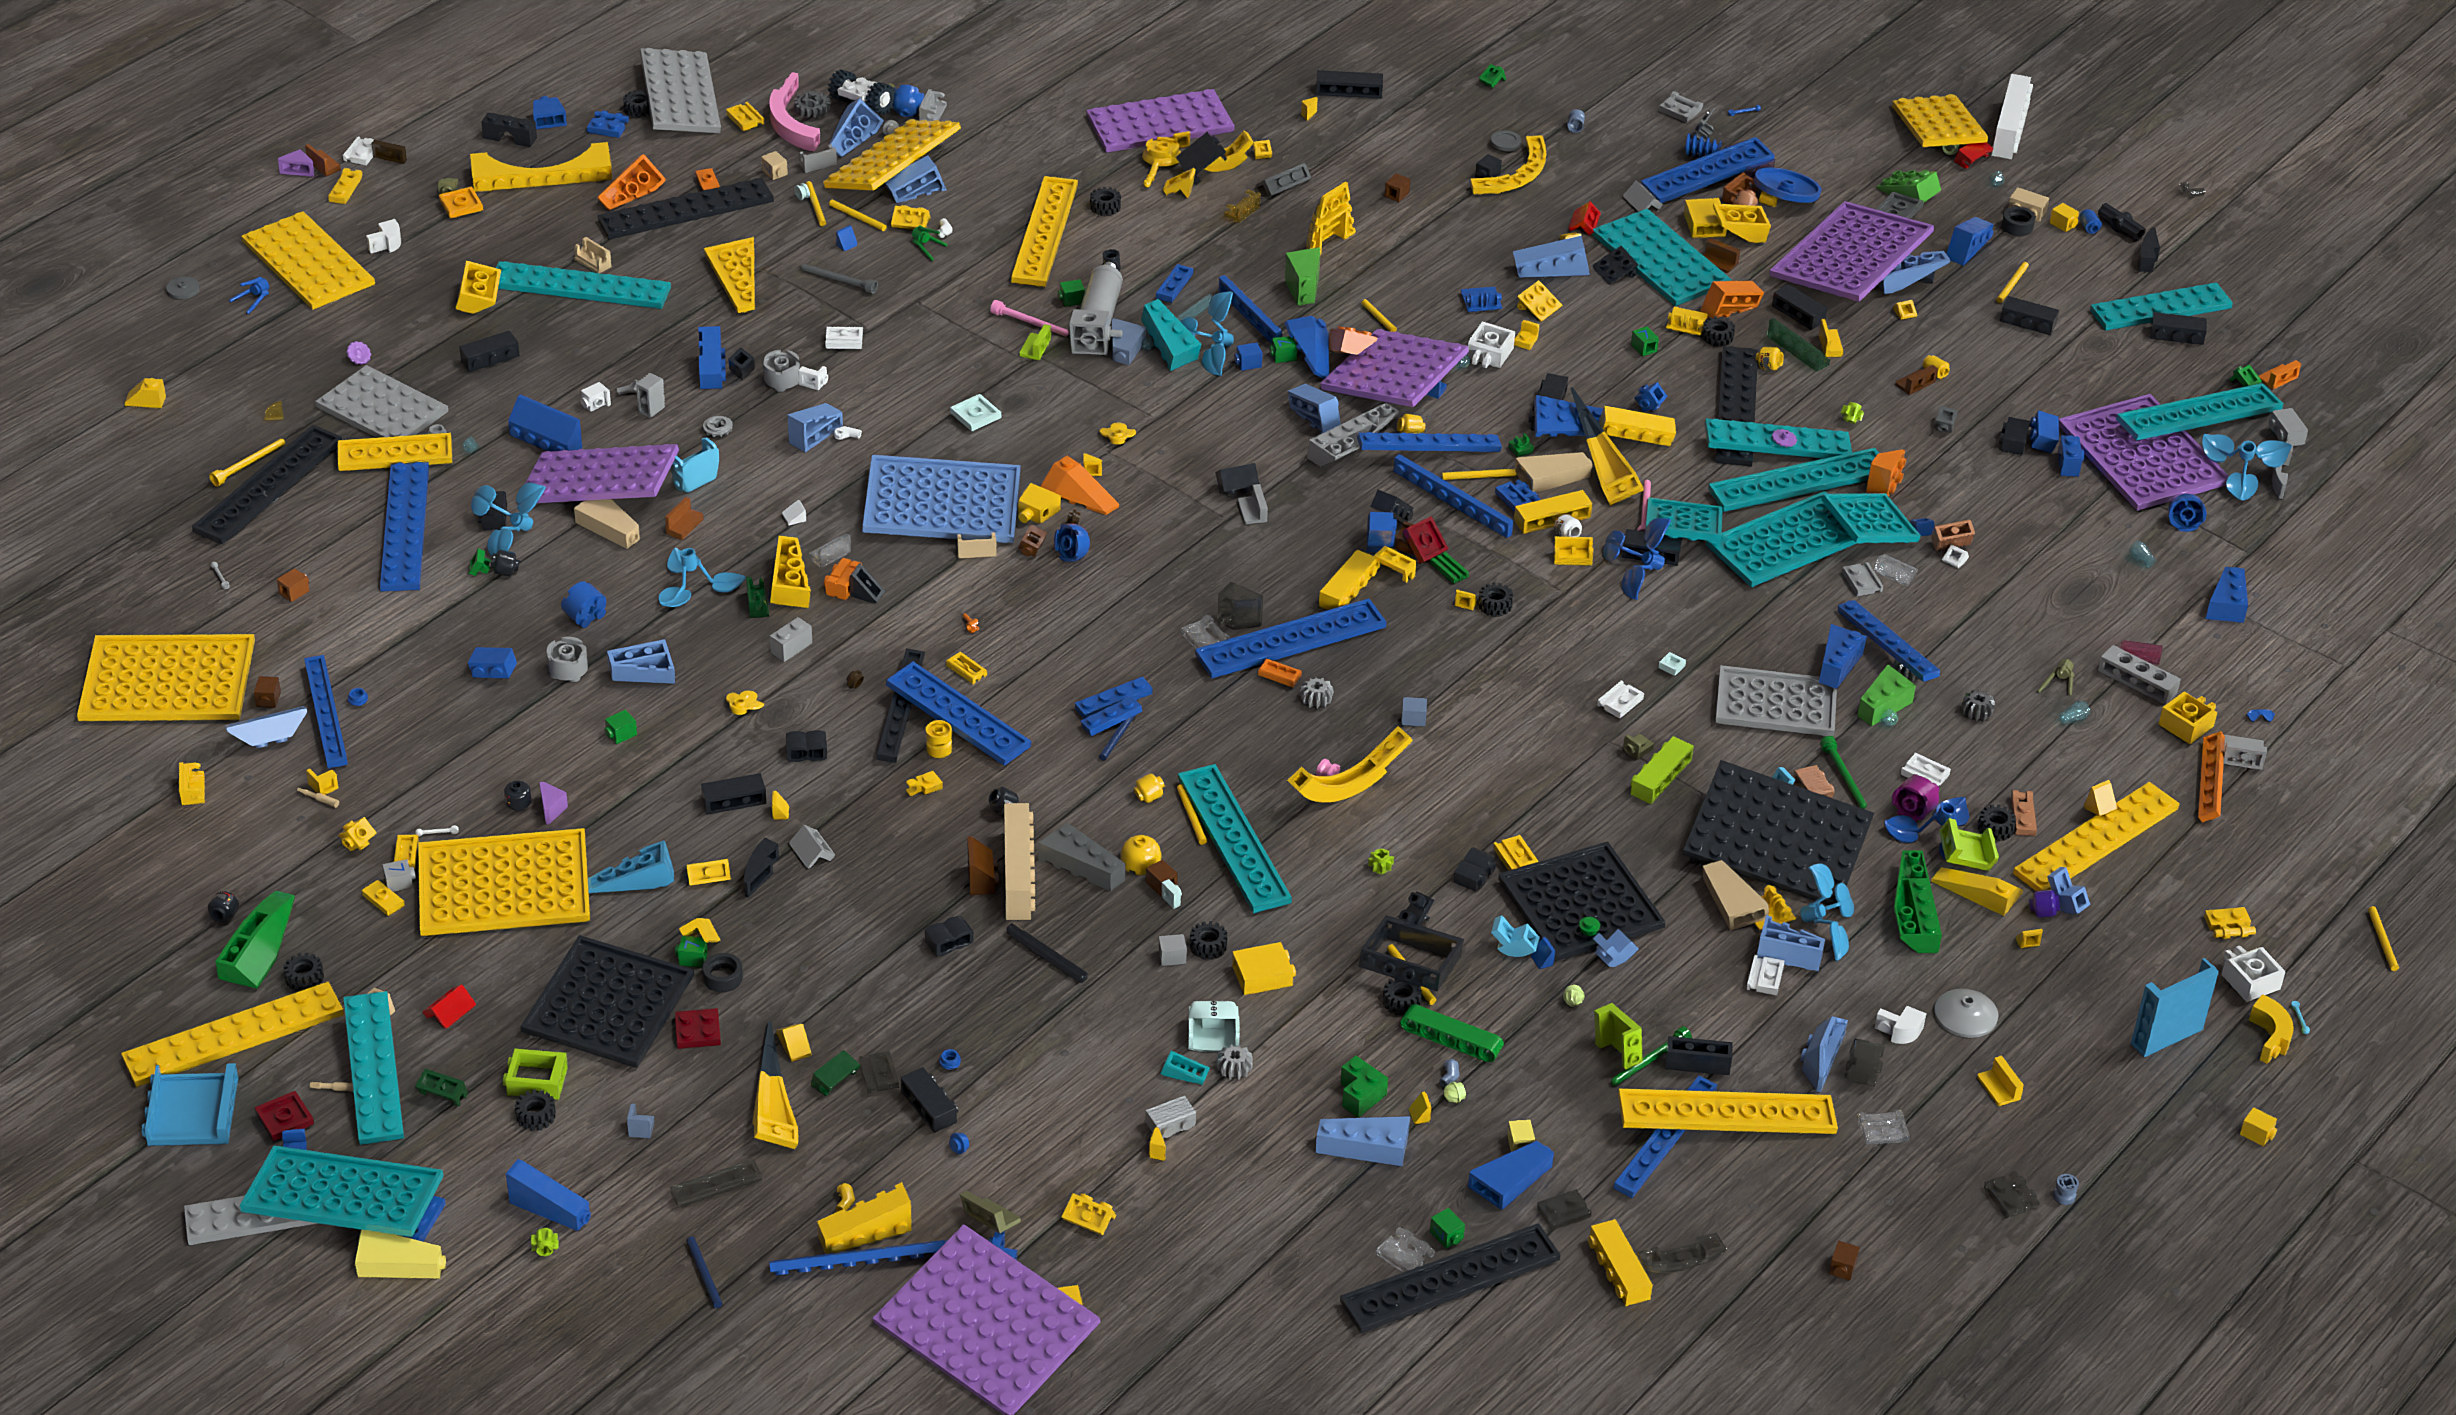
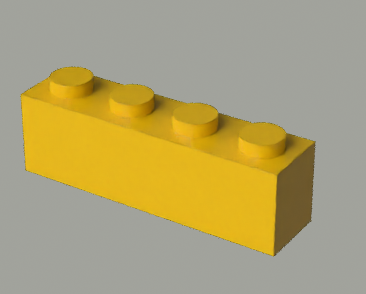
[1599,406,1676,446]
[1514,490,1592,534]
[1319,550,1378,610]
[1588,1219,1653,1306]

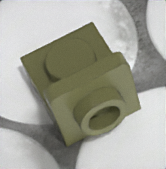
[438,178,459,195]
[1623,734,1654,760]

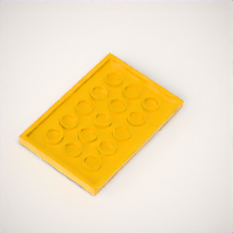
[1892,94,1988,147]

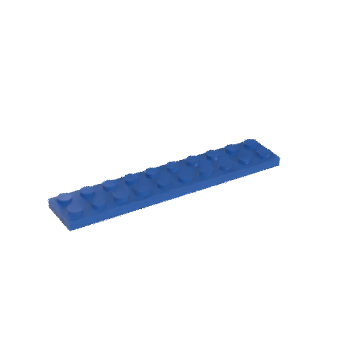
[380,462,429,591]
[1195,599,1386,679]

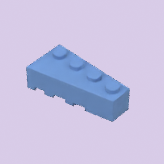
[1316,1117,1410,1166]

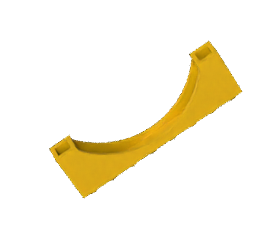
[470,142,612,192]

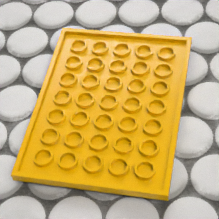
[77,634,255,721]
[418,828,590,936]

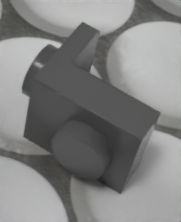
[1934,406,1958,432]

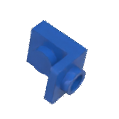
[282,1129,307,1150]

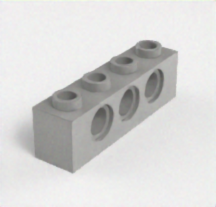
[2098,645,2181,705]

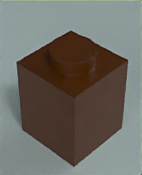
[1384,173,1410,202]
[254,676,281,708]
[1146,859,1178,896]
[1829,1240,1860,1281]

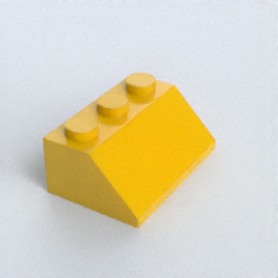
[456,261,501,314]

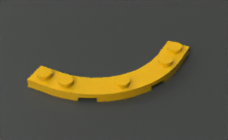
[1470,136,1546,195]

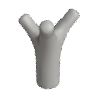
[617,379,638,395]

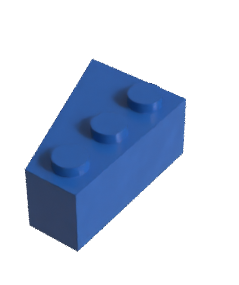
[1946,217,1994,266]
[698,326,726,389]

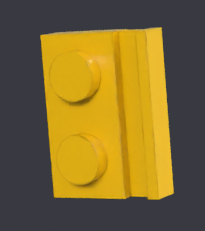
[726,102,764,131]
[1493,835,1538,871]

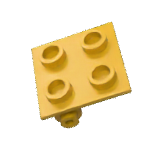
[1517,280,1563,322]
[1666,307,1708,335]
[1754,885,1796,931]

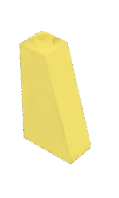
[355,1230,446,1278]

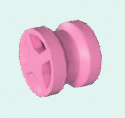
[1316,759,1340,776]

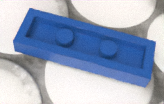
[1156,264,1194,303]
[1081,696,1142,736]

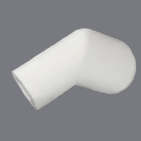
[937,218,952,238]
[834,426,862,440]

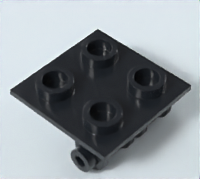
[1593,246,1639,285]

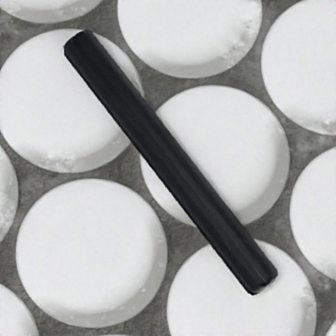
[1006,923,1088,983]

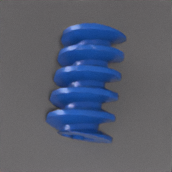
[1685,133,1722,158]

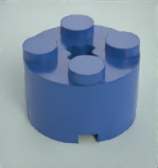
[561,581,606,628]

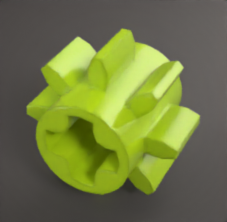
[1840,402,1864,424]
[1368,849,1394,874]
[531,1228,559,1256]

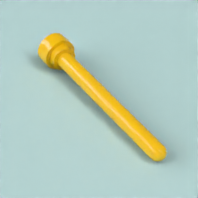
[209,439,285,487]

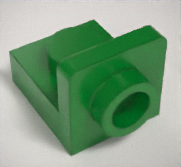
[1479,64,1506,88]
[2229,364,2262,387]

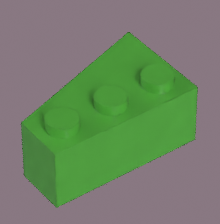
[1858,665,1916,727]

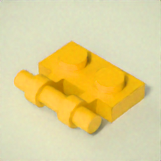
[2204,907,2256,939]

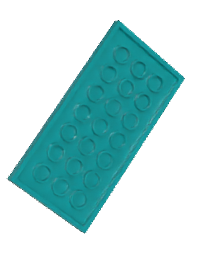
[1592,209,1731,306]
[1706,491,1857,587]
[240,1146,444,1237]

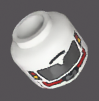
[1554,515,1582,537]

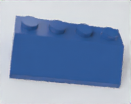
[508,394,582,452]

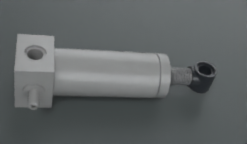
[1069,249,1123,355]

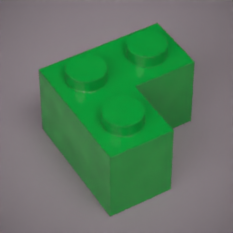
[1340,1056,1388,1118]

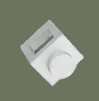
[581,382,611,412]

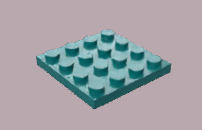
[1821,493,1921,544]
[1645,497,1722,543]

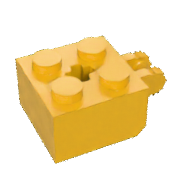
[2158,692,2217,744]

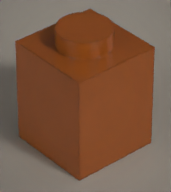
[277,568,309,602]

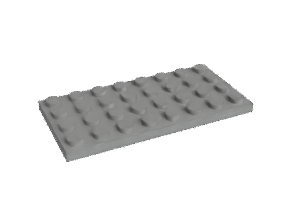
[640,48,721,133]

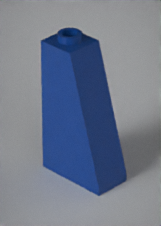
[1468,1141,1554,1210]
[506,1159,591,1231]

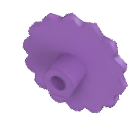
[346,341,371,365]
[1772,429,1797,447]

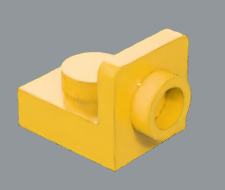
[1514,320,1539,350]

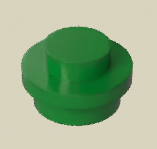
[1579,917,1600,936]

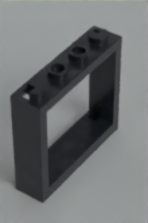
[1358,915,1464,991]

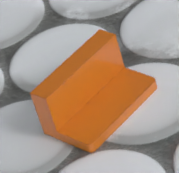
[2259,360,2301,390]

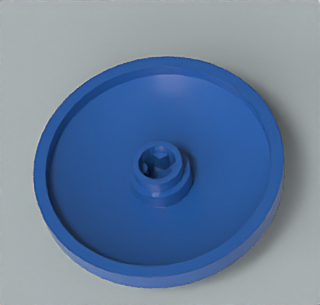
[1754,167,1822,203]

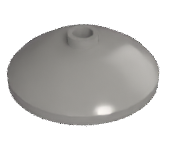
[1934,989,1998,1038]

